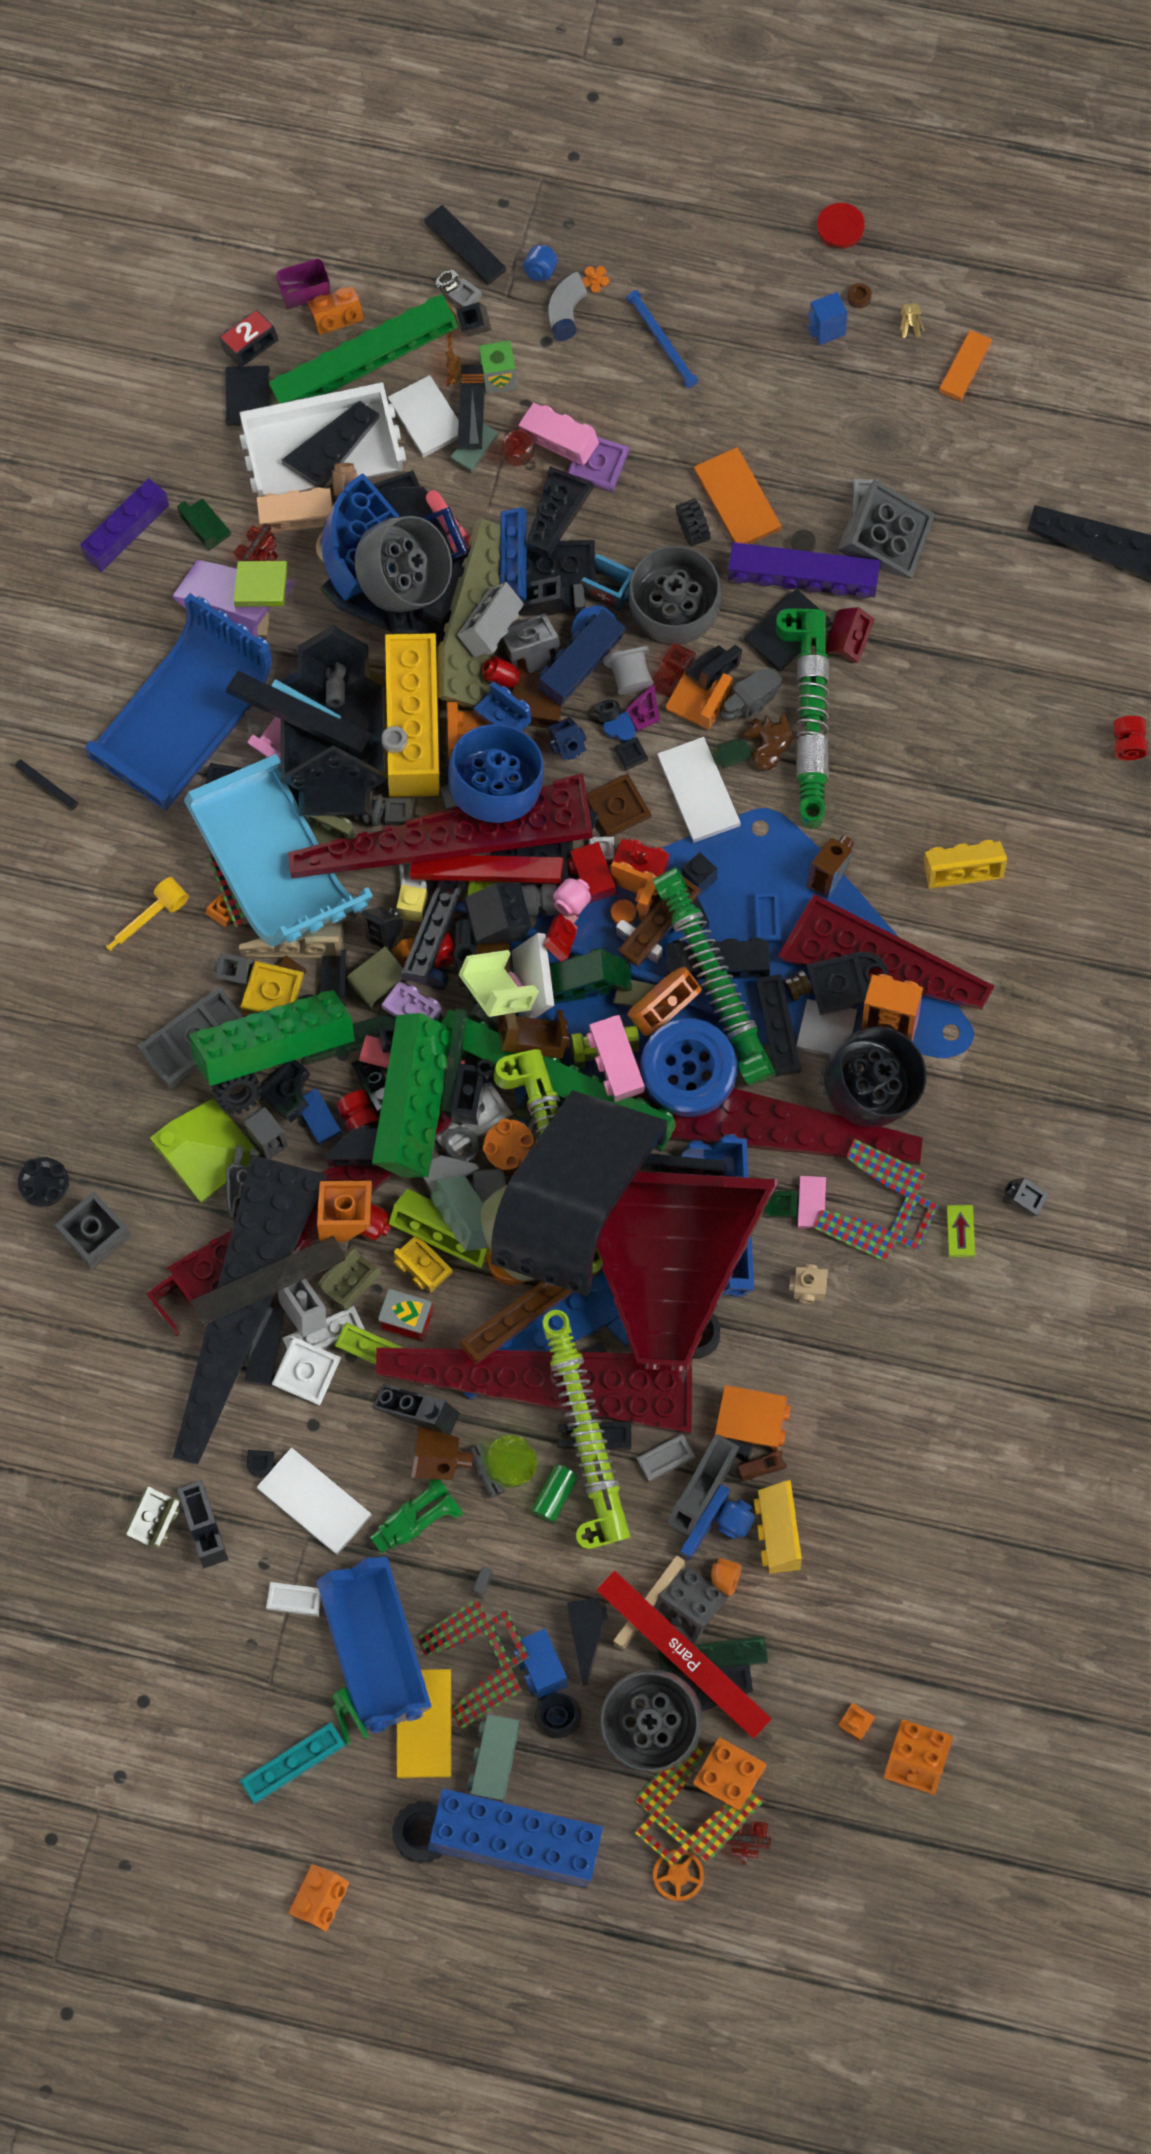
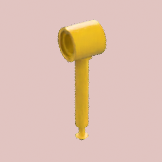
[106,877,189,951]

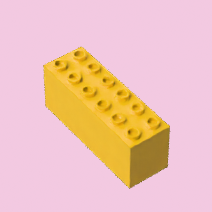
[385,634,439,797]

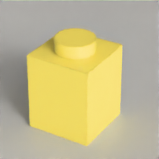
[396,885,428,923]

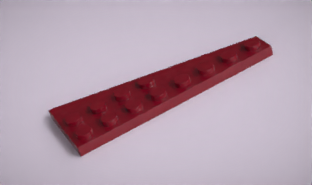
[778,894,995,1010]

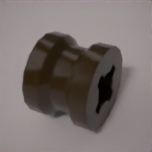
[783,970,813,1002]

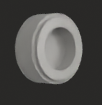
[382,726,407,753]

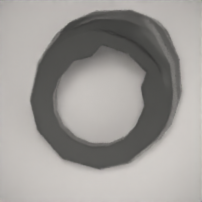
[445,1127,479,1162]

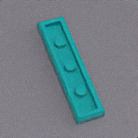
[240,1722,346,1805]

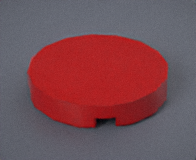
[817,203,865,249]

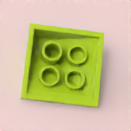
[150,1098,262,1203]

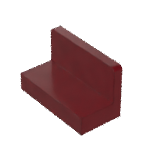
[826,607,875,663]

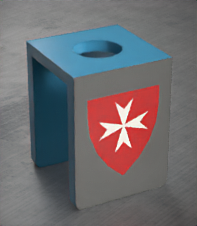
[581,554,634,611]

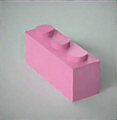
[518,403,599,466]
[586,1015,644,1102]

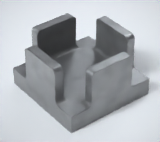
[501,613,560,673]

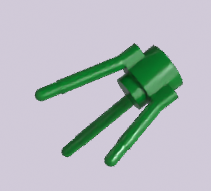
[332,1687,387,1745]

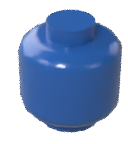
[523,245,558,281]
[716,1499,756,1540]

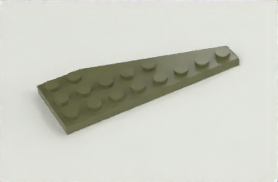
[437,518,500,709]

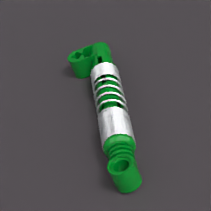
[775,609,829,829]

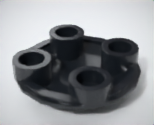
[18,1157,69,1207]

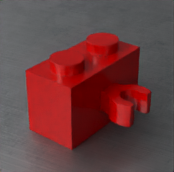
[613,838,670,877]

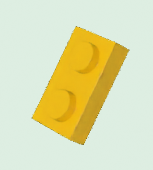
[393,1236,453,1294]

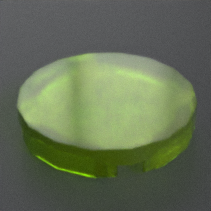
[485,1435,538,1488]

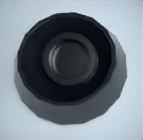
[535,1693,582,1738]

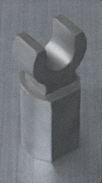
[326,662,346,708]

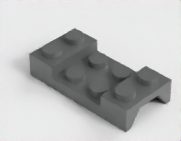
[138,986,244,1090]

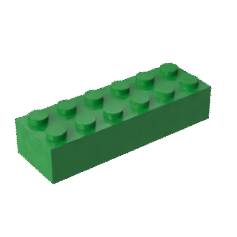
[189,990,355,1086]
[372,1013,453,1178]

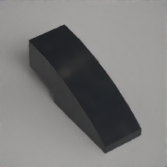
[177,1480,229,1569]

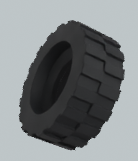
[392,1801,442,1864]

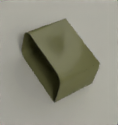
[346,946,409,1011]

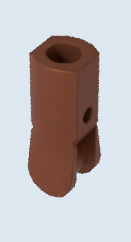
[737,1450,788,1482]

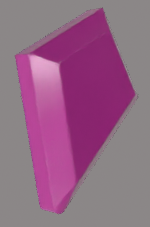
[626,685,660,732]

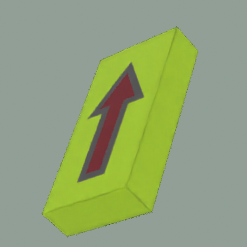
[947,1205,975,1258]

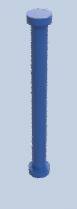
[626,290,699,388]

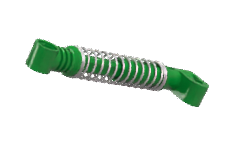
[653,867,776,1086]

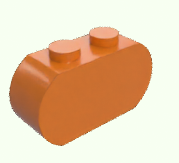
[627,967,702,1036]

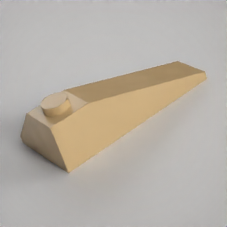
[239,921,344,959]

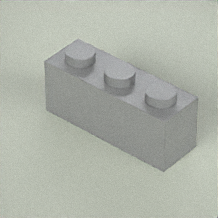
[457,582,524,657]

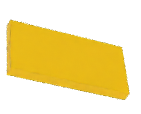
[397,1669,451,1779]

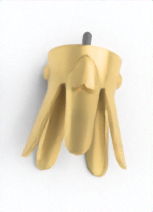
[899,302,925,338]

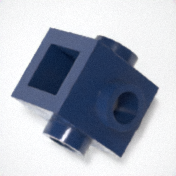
[548,717,587,760]

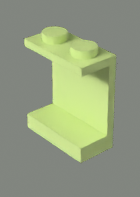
[459,950,539,1017]

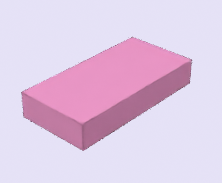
[798,1176,826,1229]

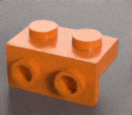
[307,286,364,335]
[288,1864,349,1931]

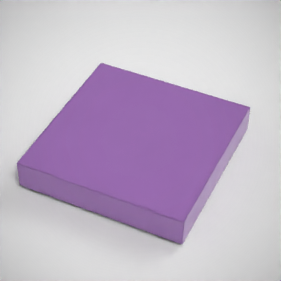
[568,437,630,493]

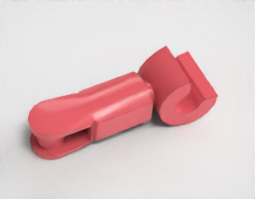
[426,490,471,556]

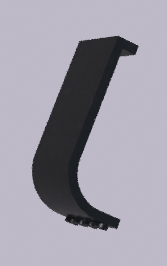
[491,1090,667,1296]

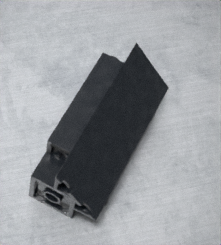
[280,625,388,816]

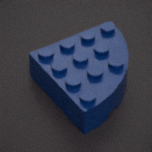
[322,473,400,601]

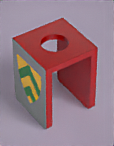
[378,1289,434,1342]

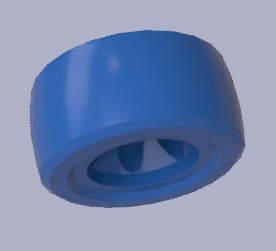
[448,724,544,823]
[640,1019,738,1117]

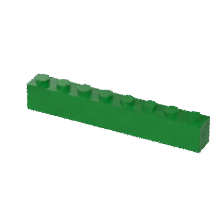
[269,294,459,404]

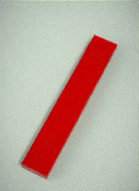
[410,855,564,884]

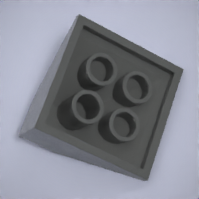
[837,480,935,579]

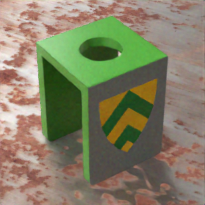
[479,341,517,394]

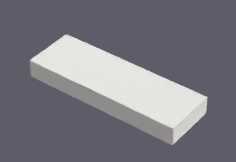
[282,1306,365,1350]

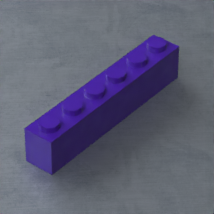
[728,542,880,599]

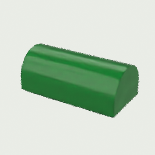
[531,1464,579,1524]

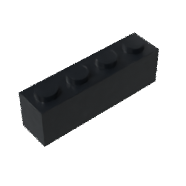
[667,938,770,980]

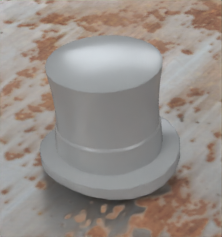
[603,646,654,695]

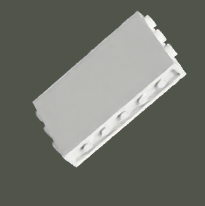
[240,382,406,497]

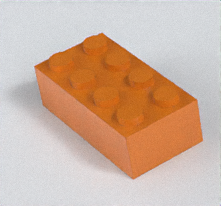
[862,974,923,1042]

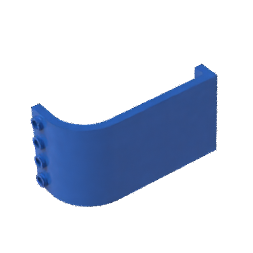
[85,593,272,811]

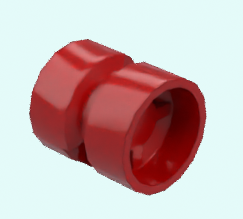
[1113,715,1148,761]
[336,1090,379,1132]

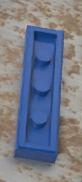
[500,507,526,601]

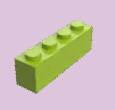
[389,1189,490,1268]

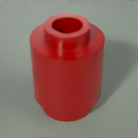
[482,656,520,688]

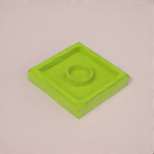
[234,561,288,607]

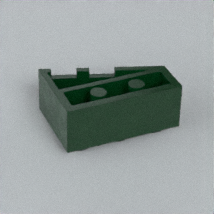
[549,948,632,1004]

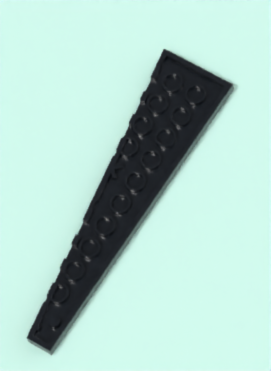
[1027,505,1151,583]
[173,1155,327,1465]

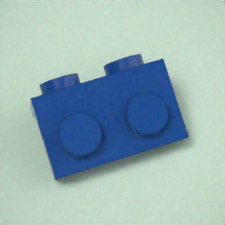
[474,682,532,731]

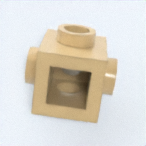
[789,1264,828,1304]

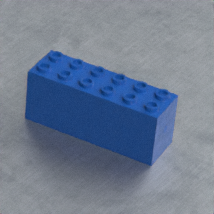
[427,1789,603,1888]

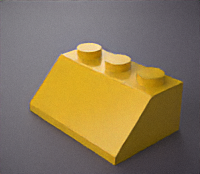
[924,840,1007,889]
[754,1480,802,1574]

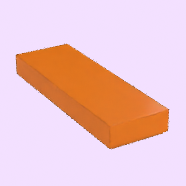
[939,330,992,402]

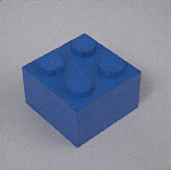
[513,1629,568,1700]

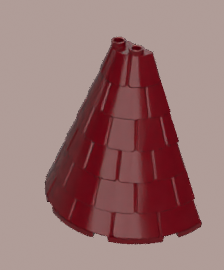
[596,1172,778,1371]

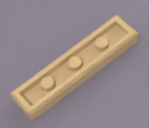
[614,1556,685,1652]

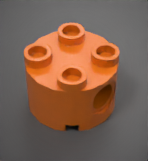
[483,1119,537,1175]

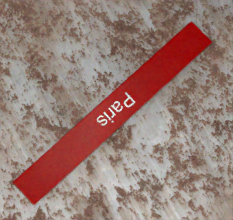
[596,1570,772,1739]

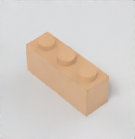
[257,487,333,534]

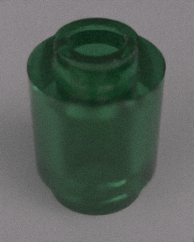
[712,738,751,768]

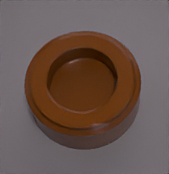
[847,283,872,309]

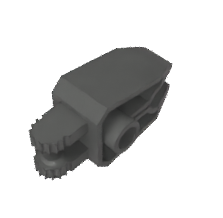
[722,668,783,722]
[225,1145,258,1218]

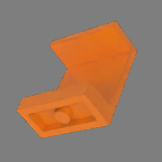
[715,1385,791,1452]

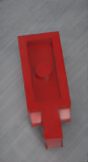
[544,913,579,962]

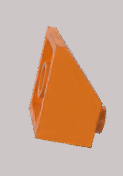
[317,1181,372,1242]

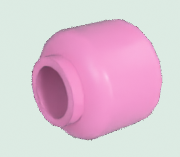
[553,878,591,916]

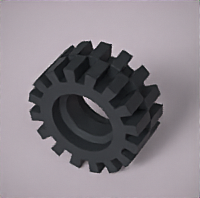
[675,498,711,547]
[212,1073,262,1114]

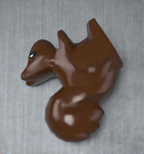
[743,713,794,771]

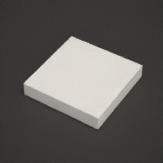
[272,1336,341,1406]

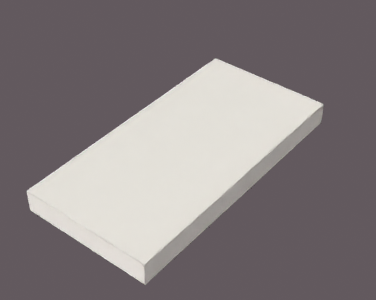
[657,737,740,843]
[257,1447,372,1555]

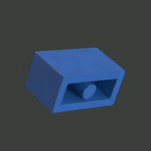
[807,292,847,345]

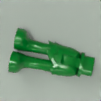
[370,1479,464,1554]

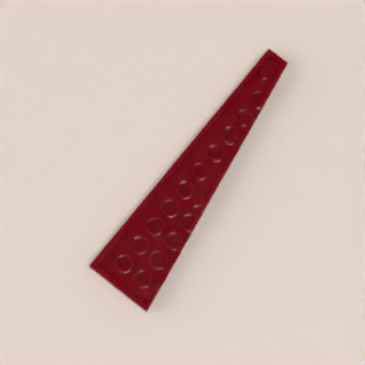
[288,773,593,879]
[631,1063,923,1165]

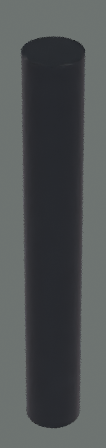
[15,759,78,810]

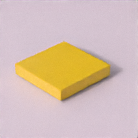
[241,961,304,1014]

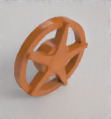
[653,1849,704,1901]

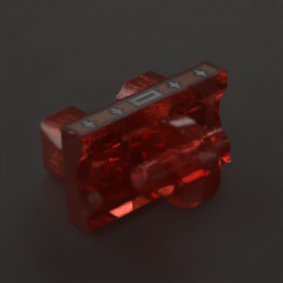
[234,524,278,561]
[725,1822,771,1865]

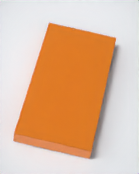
[694,447,782,544]

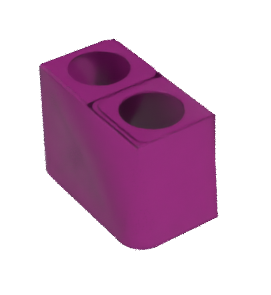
[276,259,330,309]

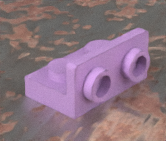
[382,981,442,1020]

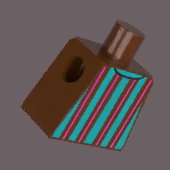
[806,836,854,899]

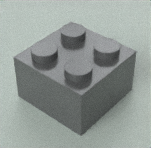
[55,1191,131,1270]

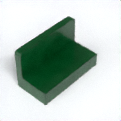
[177,499,231,551]

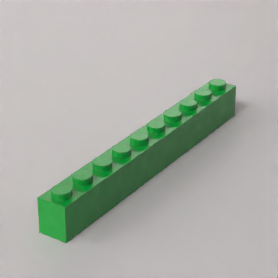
[441,1009,676,1152]

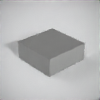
[448,278,482,308]

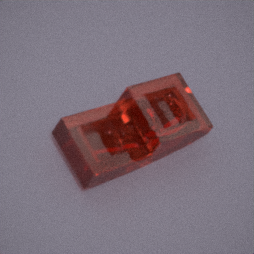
[652,643,696,698]

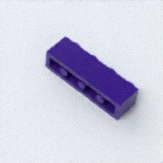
[80,478,169,572]

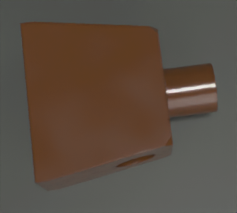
[411,1427,474,1480]

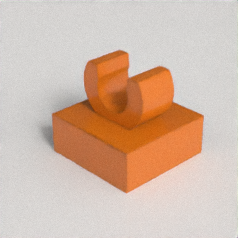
[838,1703,875,1741]

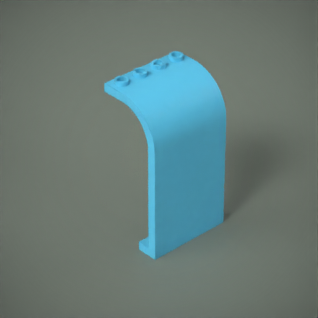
[184,754,373,946]

